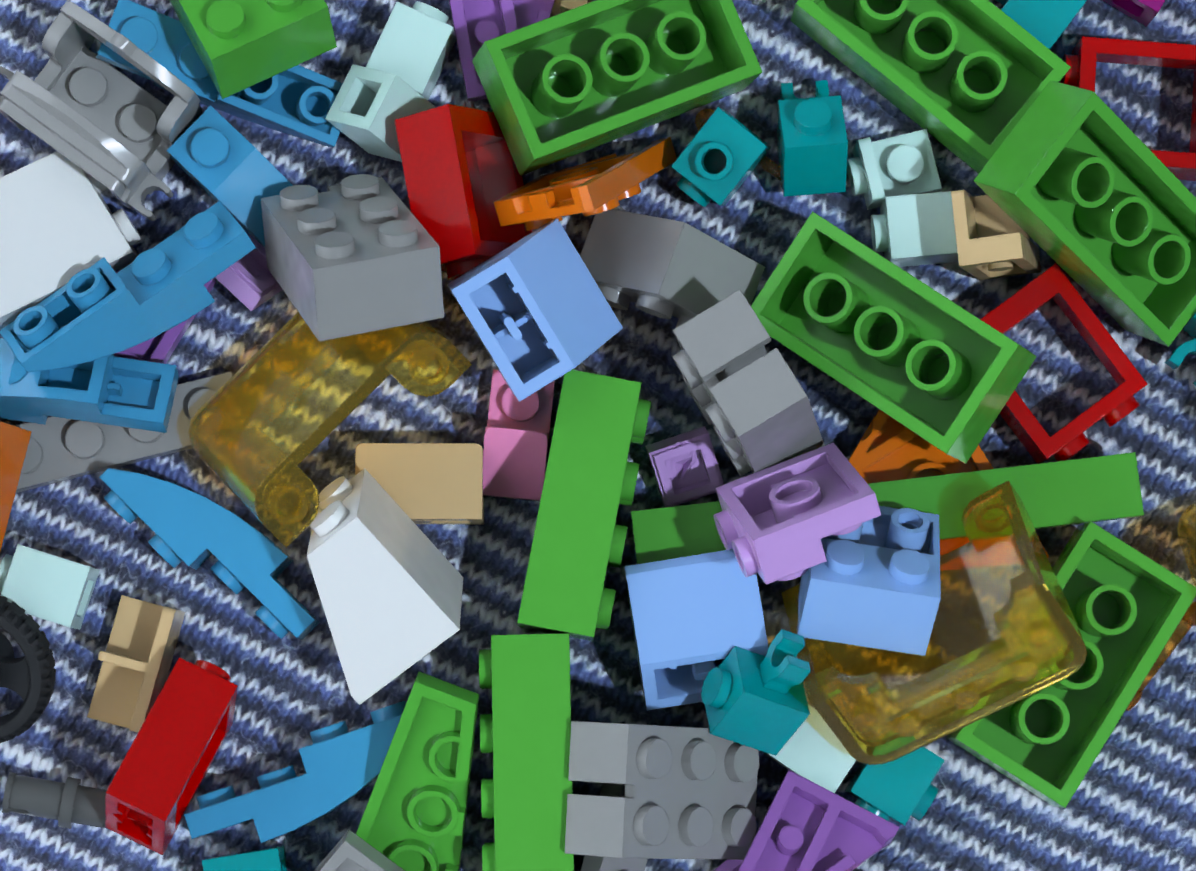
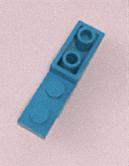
[96,0,343,148]
[0,201,256,372]
[0,338,179,433]
[99,468,320,640]
[184,701,406,843]

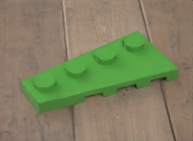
[356,671,479,871]

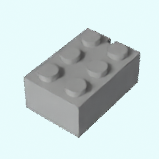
[261,174,444,342]
[672,290,825,476]
[565,721,759,860]

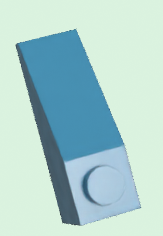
[167,105,293,248]

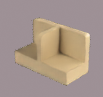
[951,190,1041,280]
[355,443,484,525]
[87,595,186,733]

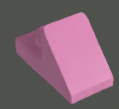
[483,369,555,501]

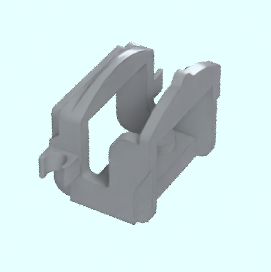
[0,0,203,221]

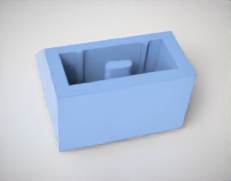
[447,218,623,402]
[797,506,941,656]
[624,549,769,711]

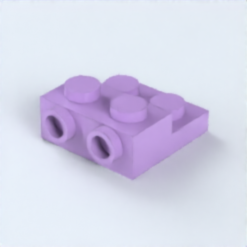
[713,443,881,585]

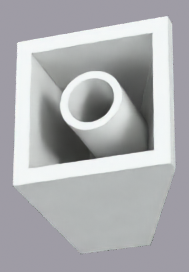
[0,151,142,330]
[307,468,464,705]

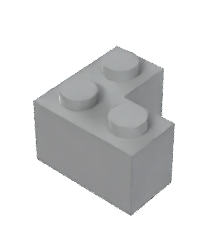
[580,209,765,328]

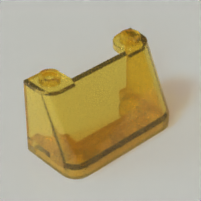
[188,312,472,548]
[781,481,1087,765]

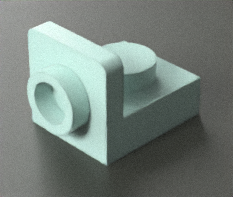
[847,129,942,210]

